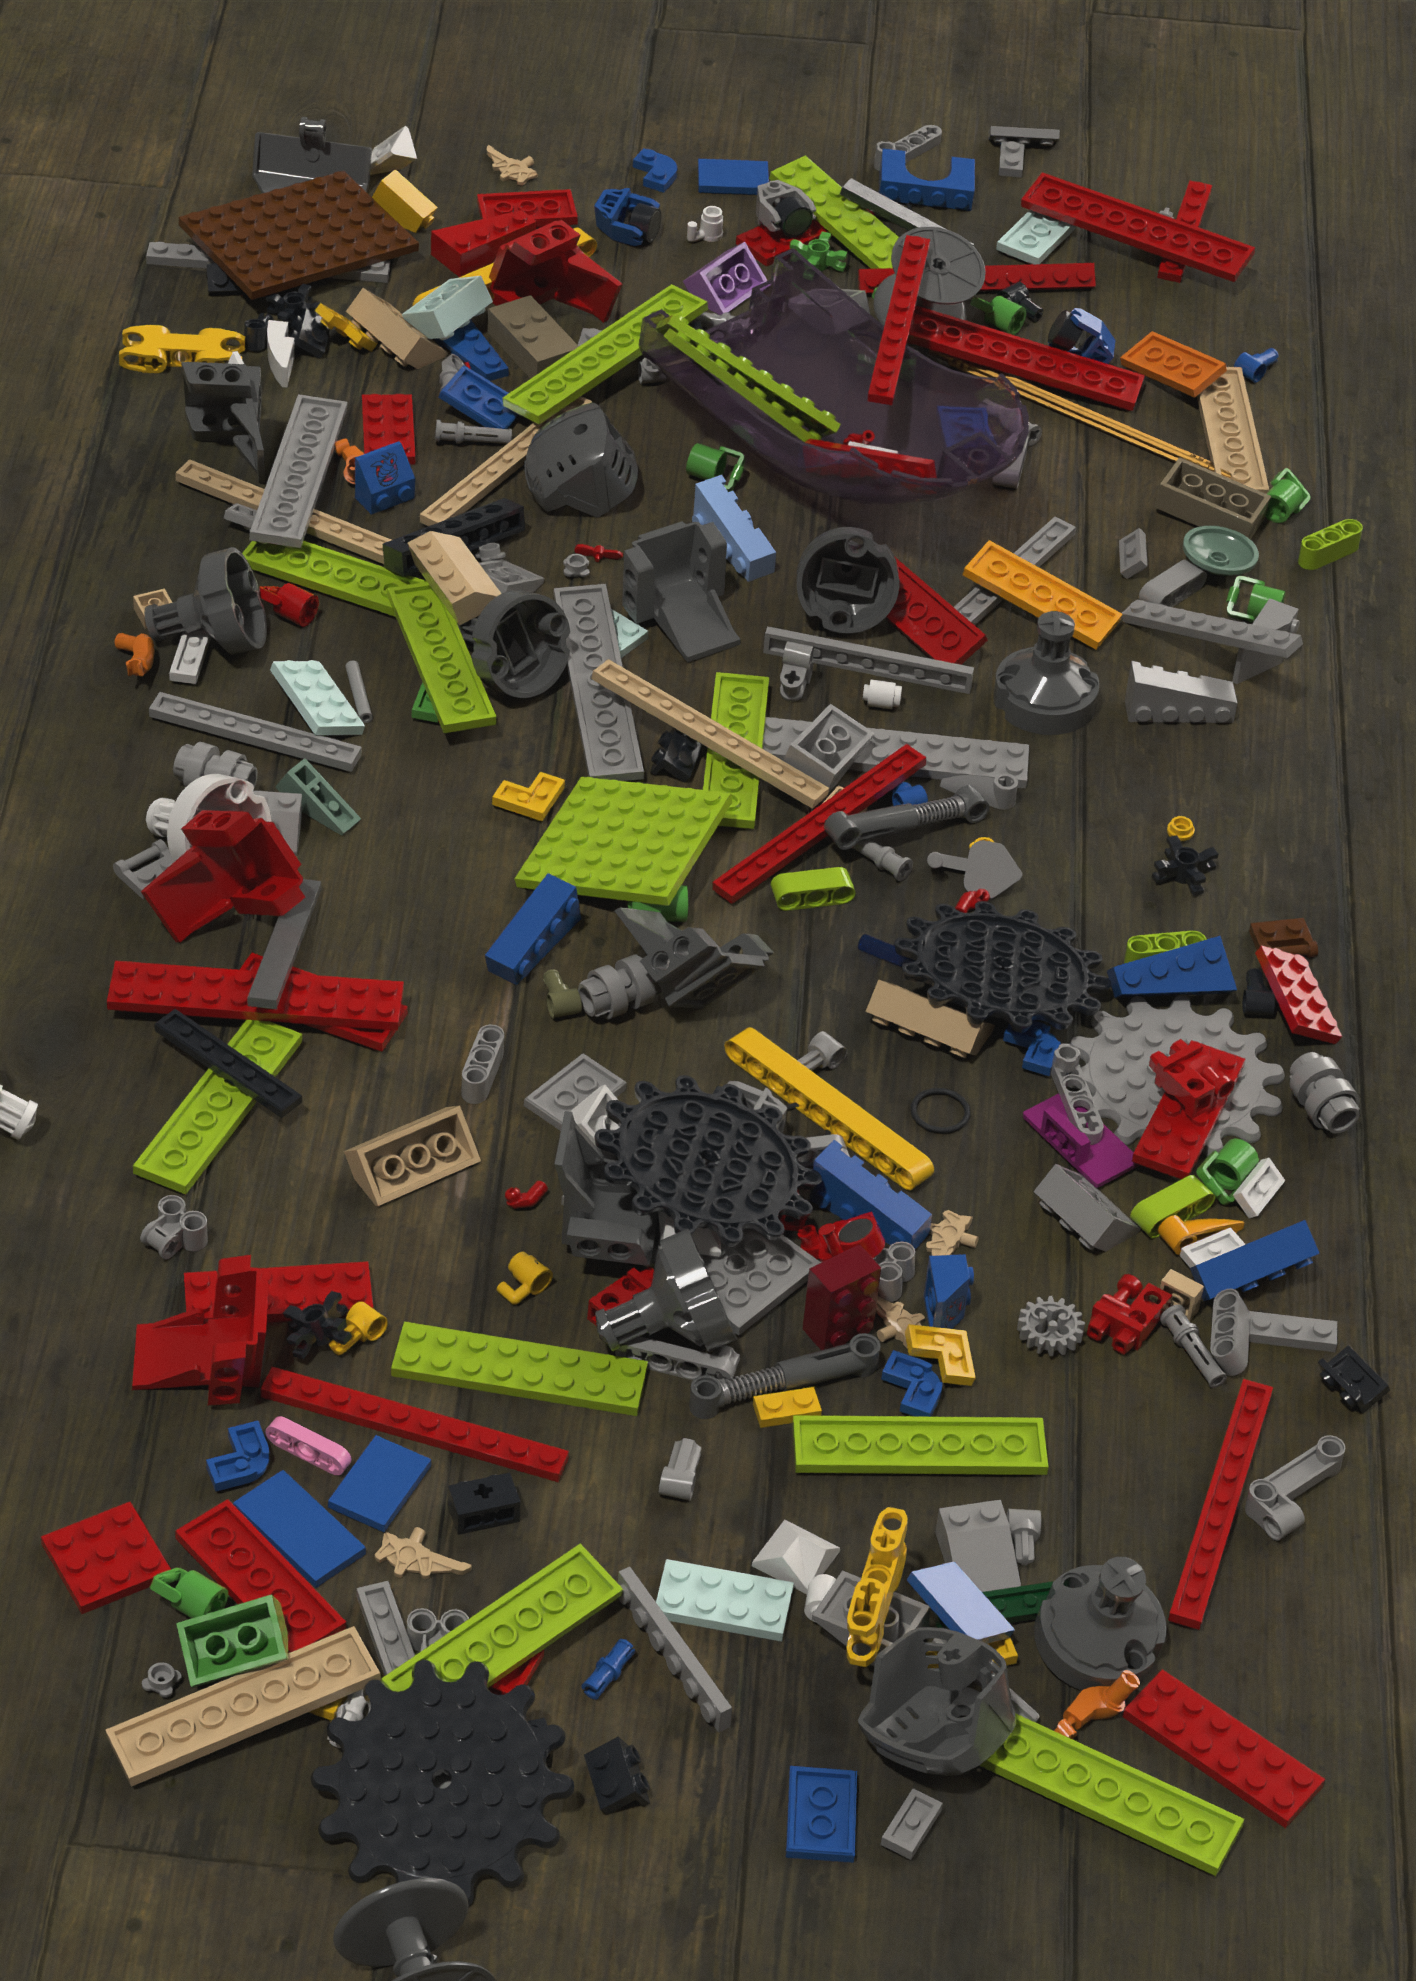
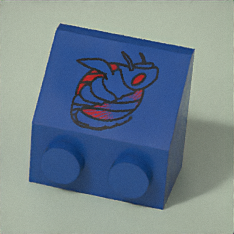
[355,441,415,515]
[924,1254,974,1329]

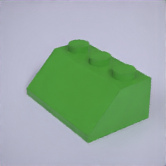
[176,1594,288,1688]

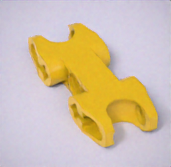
[119,325,245,373]
[846,1507,908,1667]

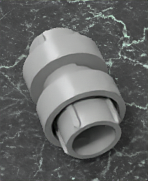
[173,742,258,788]
[578,955,662,1020]
[1289,1052,1360,1133]

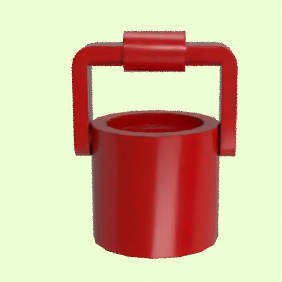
[259,583,319,627]

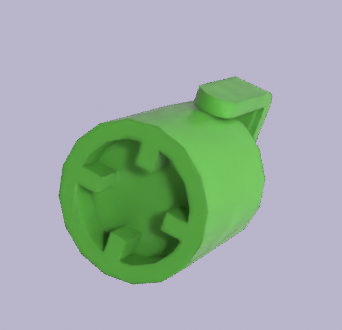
[970,296,1026,335]
[686,443,745,492]
[1265,468,1310,523]
[1226,576,1285,622]
[627,886,688,922]
[1196,1138,1259,1205]
[150,1568,228,1619]

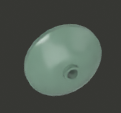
[1182,526,1259,576]

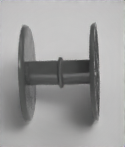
[874,227,985,348]
[333,1878,496,1981]

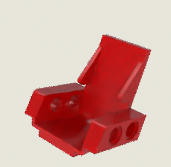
[489,220,622,323]
[141,810,306,942]
[132,1255,269,1406]

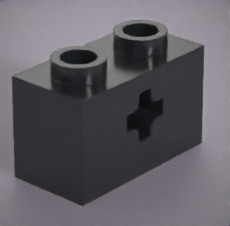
[447,1472,521,1535]

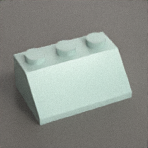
[402,276,493,340]

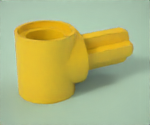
[329,1302,388,1355]

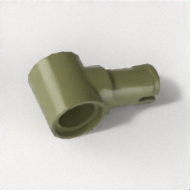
[543,969,582,1019]

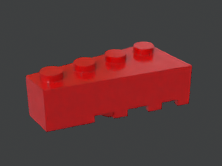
[431,210,536,277]

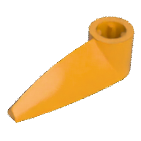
[1158,1215,1245,1255]

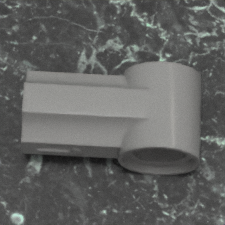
[659,1438,701,1501]

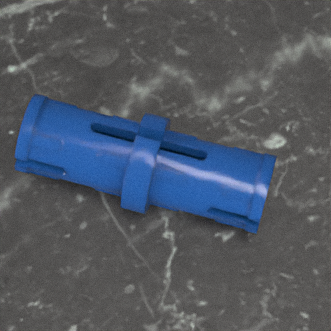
[581,1639,635,1699]

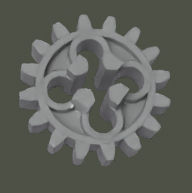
[1017,1296,1085,1356]

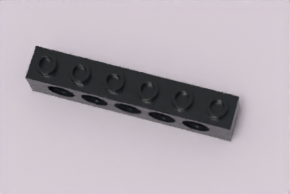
[382,498,525,576]

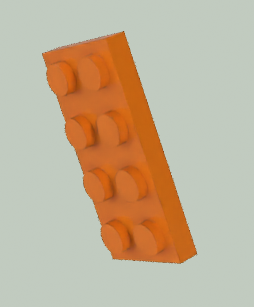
[1120,331,1227,398]

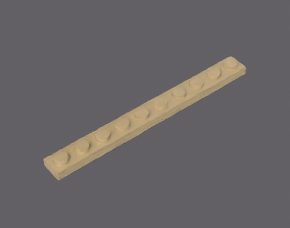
[420,396,592,526]
[176,459,391,564]
[591,659,829,809]

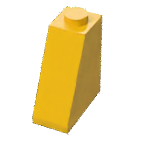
[372,170,438,233]

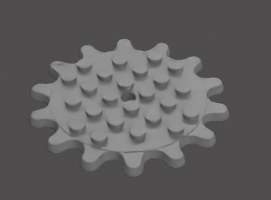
[1066,996,1285,1157]

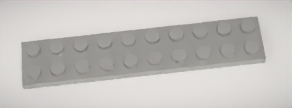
[249,394,348,548]
[554,584,644,781]
[762,717,1029,789]

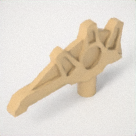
[487,145,538,186]
[926,1210,979,1256]
[876,1297,925,1349]
[375,1527,471,1579]

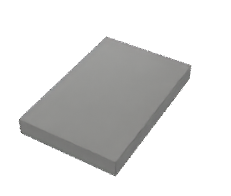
[524,1053,627,1131]

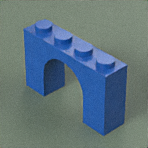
[879,148,975,211]

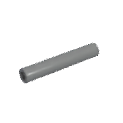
[345,661,373,723]

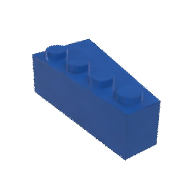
[485,873,582,985]
[1107,936,1237,998]
[810,1139,932,1249]
[1190,1220,1319,1301]

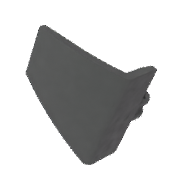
[252,117,372,193]

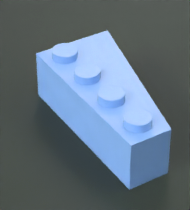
[692,475,776,582]

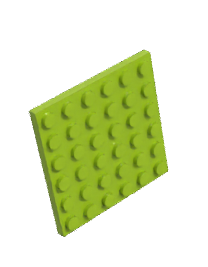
[514,777,733,906]

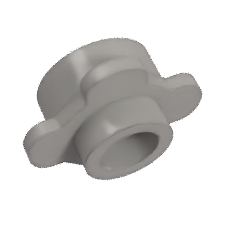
[476,543,505,562]
[563,554,589,577]
[142,1663,181,1697]

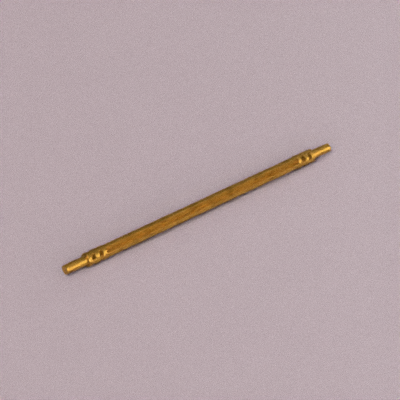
[929,349,1231,478]

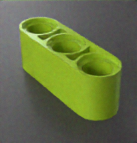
[1298,519,1363,570]
[771,867,856,911]
[1124,931,1207,964]
[1130,1175,1215,1238]

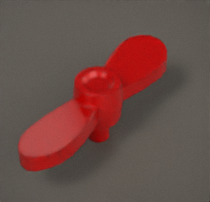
[574,544,623,562]

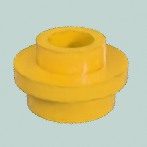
[1167,816,1195,841]

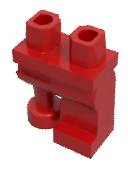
[1149,1039,1235,1119]
[587,1267,654,1326]
[1087,1274,1172,1355]

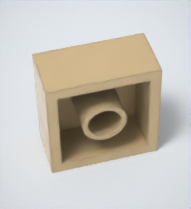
[133,589,172,629]
[1157,1269,1204,1321]

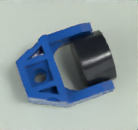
[594,188,661,246]
[1047,308,1115,364]

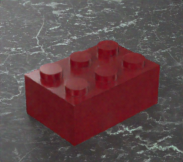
[802,1244,881,1350]

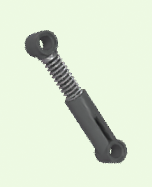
[824,785,990,850]
[689,1333,880,1419]

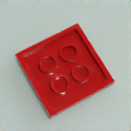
[41,1501,171,1614]

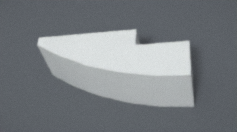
[267,320,294,387]

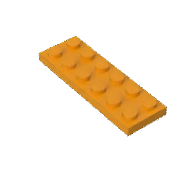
[963,540,1123,650]

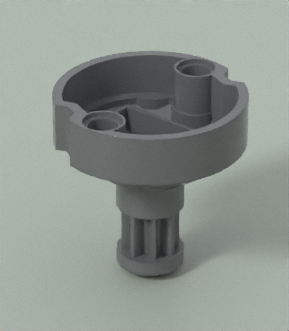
[796,527,899,633]
[144,547,267,655]
[457,590,570,698]
[993,611,1099,735]
[595,1229,737,1352]
[1034,1557,1166,1690]

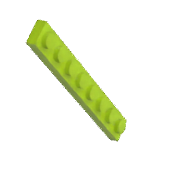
[664,328,823,442]

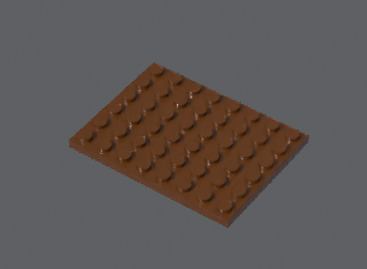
[178,171,419,300]

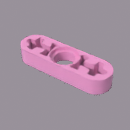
[266,1416,352,1475]

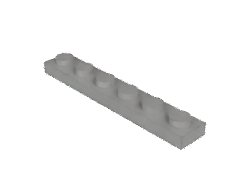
[618,1567,732,1732]

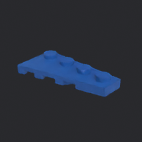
[435,319,509,381]

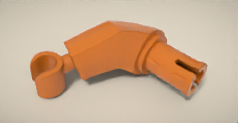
[335,438,364,485]
[115,633,155,677]
[1054,1670,1140,1739]

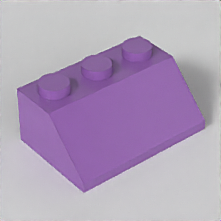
[683,242,769,315]

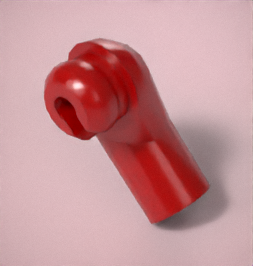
[843,430,875,445]
[955,888,990,913]
[505,1180,548,1209]

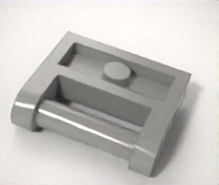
[113,839,174,900]

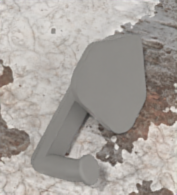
[927,840,1023,898]

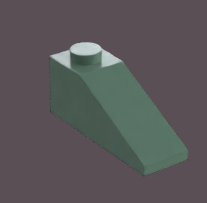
[275,758,361,836]

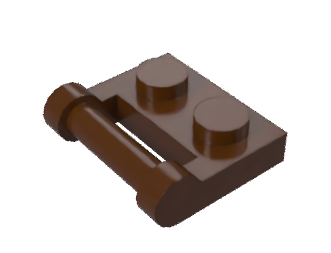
[1249,918,1318,958]

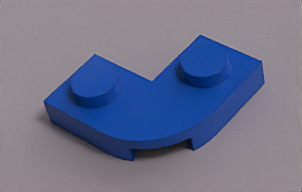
[633,148,677,193]
[1003,1020,1061,1076]
[881,1350,942,1417]
[206,1421,269,1492]

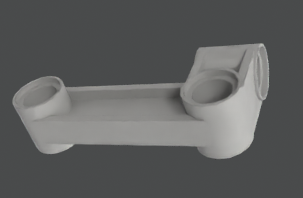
[1245,1435,1345,1541]

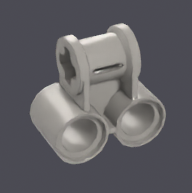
[780,641,814,702]
[140,1195,208,1259]
[873,1242,915,1302]
[407,1608,469,1652]

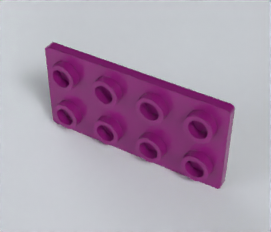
[1023,1094,1140,1188]

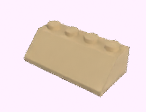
[346,288,448,369]
[407,531,501,626]
[866,980,995,1058]
[344,1106,481,1206]

